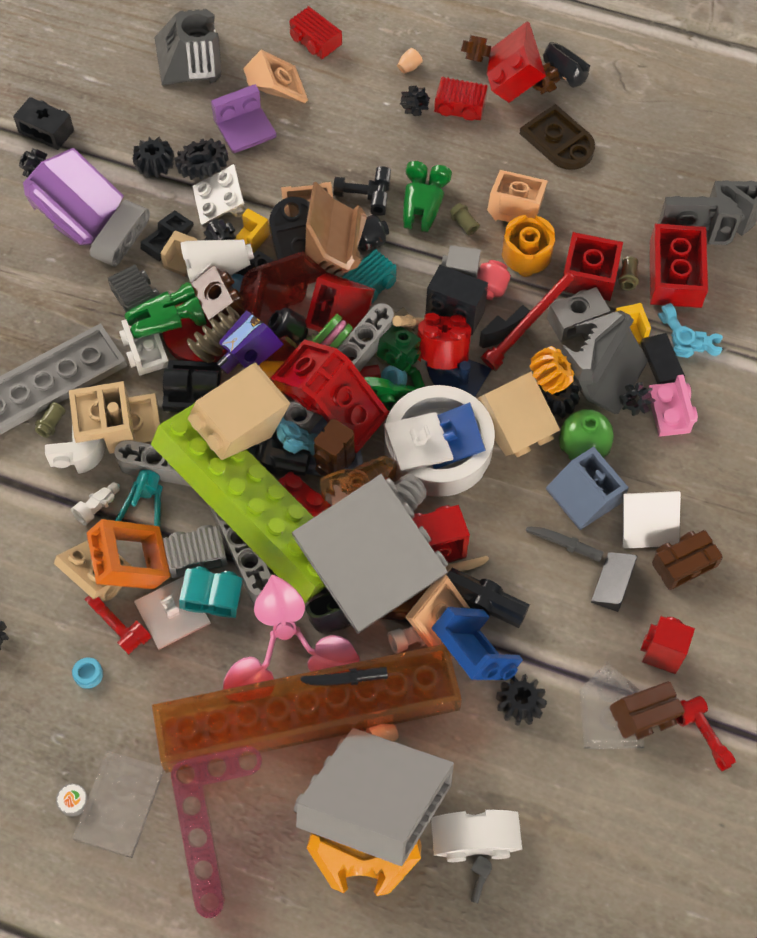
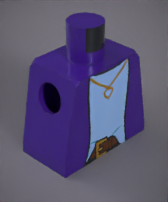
[217,311,283,375]

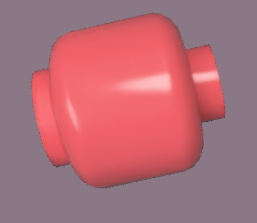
[477,260,511,300]

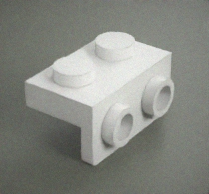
[119,319,169,376]

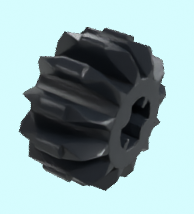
[132,137,175,178]
[538,382,580,419]
[496,674,547,726]

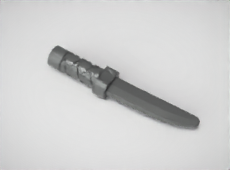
[526,526,604,562]

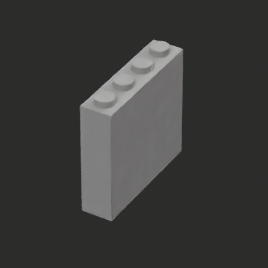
[292,474,448,634]
[294,728,454,867]

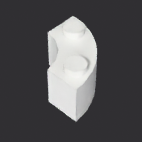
[431,810,522,862]

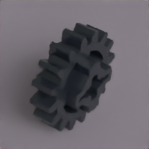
[174,138,229,180]

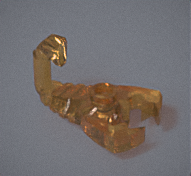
[320,456,397,503]

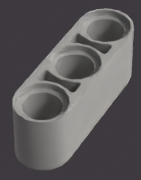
[90,200,150,267]

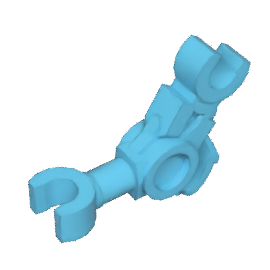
[658,303,723,358]
[276,417,318,455]

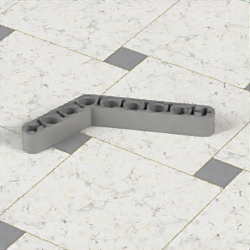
[272,303,394,436]
[114,440,271,604]

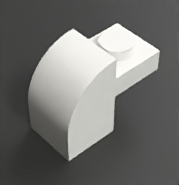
[45,425,105,474]

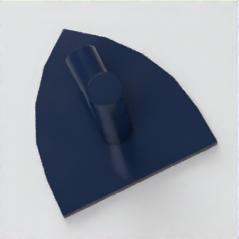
[426,360,492,397]

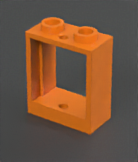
[87,519,170,589]

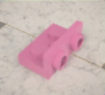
[648,375,698,437]

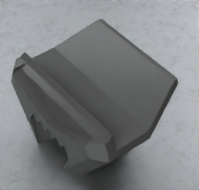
[154,9,222,86]
[562,310,648,414]

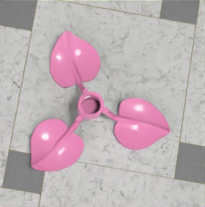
[223,575,360,699]

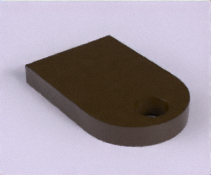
[520,104,595,170]

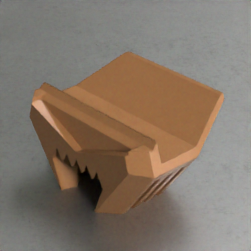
[305,182,367,276]

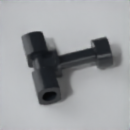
[333,166,391,216]

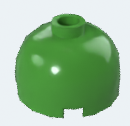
[559,409,614,460]

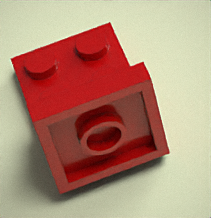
[270,339,390,454]

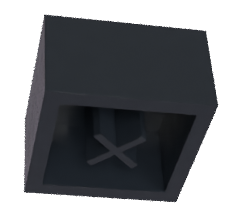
[425,265,488,336]

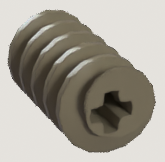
[187,306,240,363]

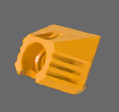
[307,833,421,896]

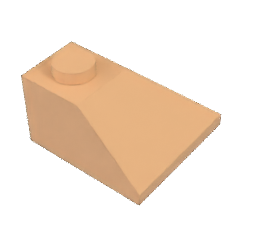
[243,50,308,103]

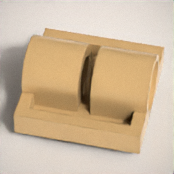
[54,540,133,602]

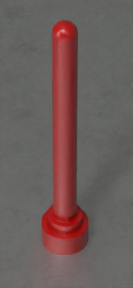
[481,272,574,371]

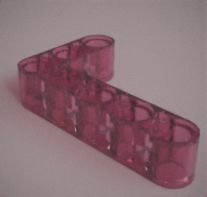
[171,747,262,918]

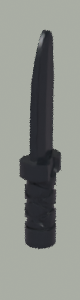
[301,667,388,686]

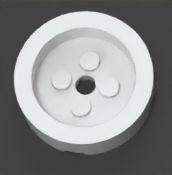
[384,385,495,497]

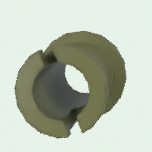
[450,203,480,235]
[618,256,639,290]
[35,402,66,438]

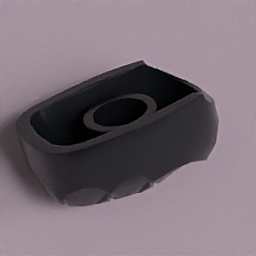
[543,42,590,88]
[305,592,351,633]

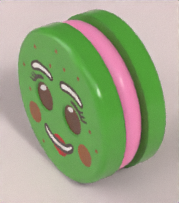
[312,314,353,348]

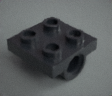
[162,360,222,412]

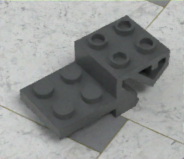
[658,180,757,245]

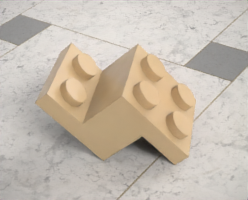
[69,381,160,454]

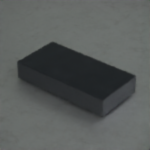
[640,333,685,384]

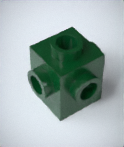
[377,325,421,371]

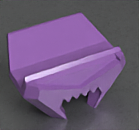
[23,148,124,245]

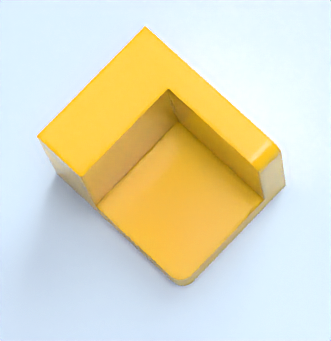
[234,208,270,253]
[615,303,651,344]

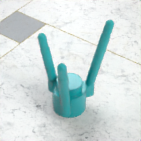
[115,470,163,526]

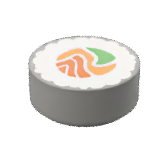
[56,783,89,817]

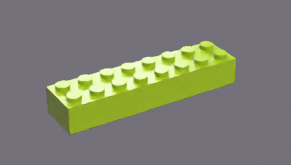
[151,403,326,604]

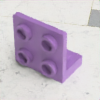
[211,84,276,153]

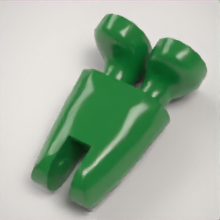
[403,161,452,232]
[124,282,206,339]

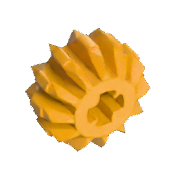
[530,346,574,394]

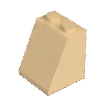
[187,363,290,460]
[477,371,560,458]

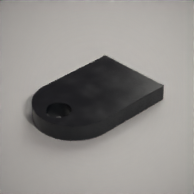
[269,197,320,279]

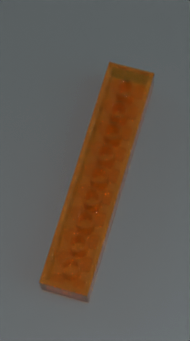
[152,644,462,773]

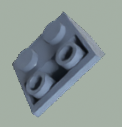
[546,447,629,530]

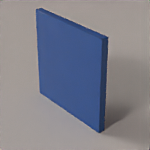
[432,402,486,469]

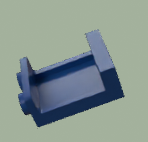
[432,607,523,680]

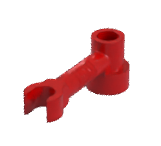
[84,595,152,655]
[675,696,736,771]

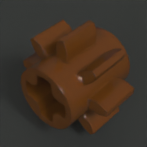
[461,35,492,62]
[533,62,561,94]

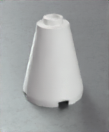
[180,240,254,283]

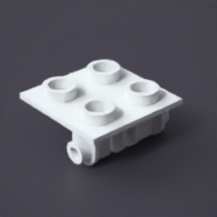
[192,164,245,226]

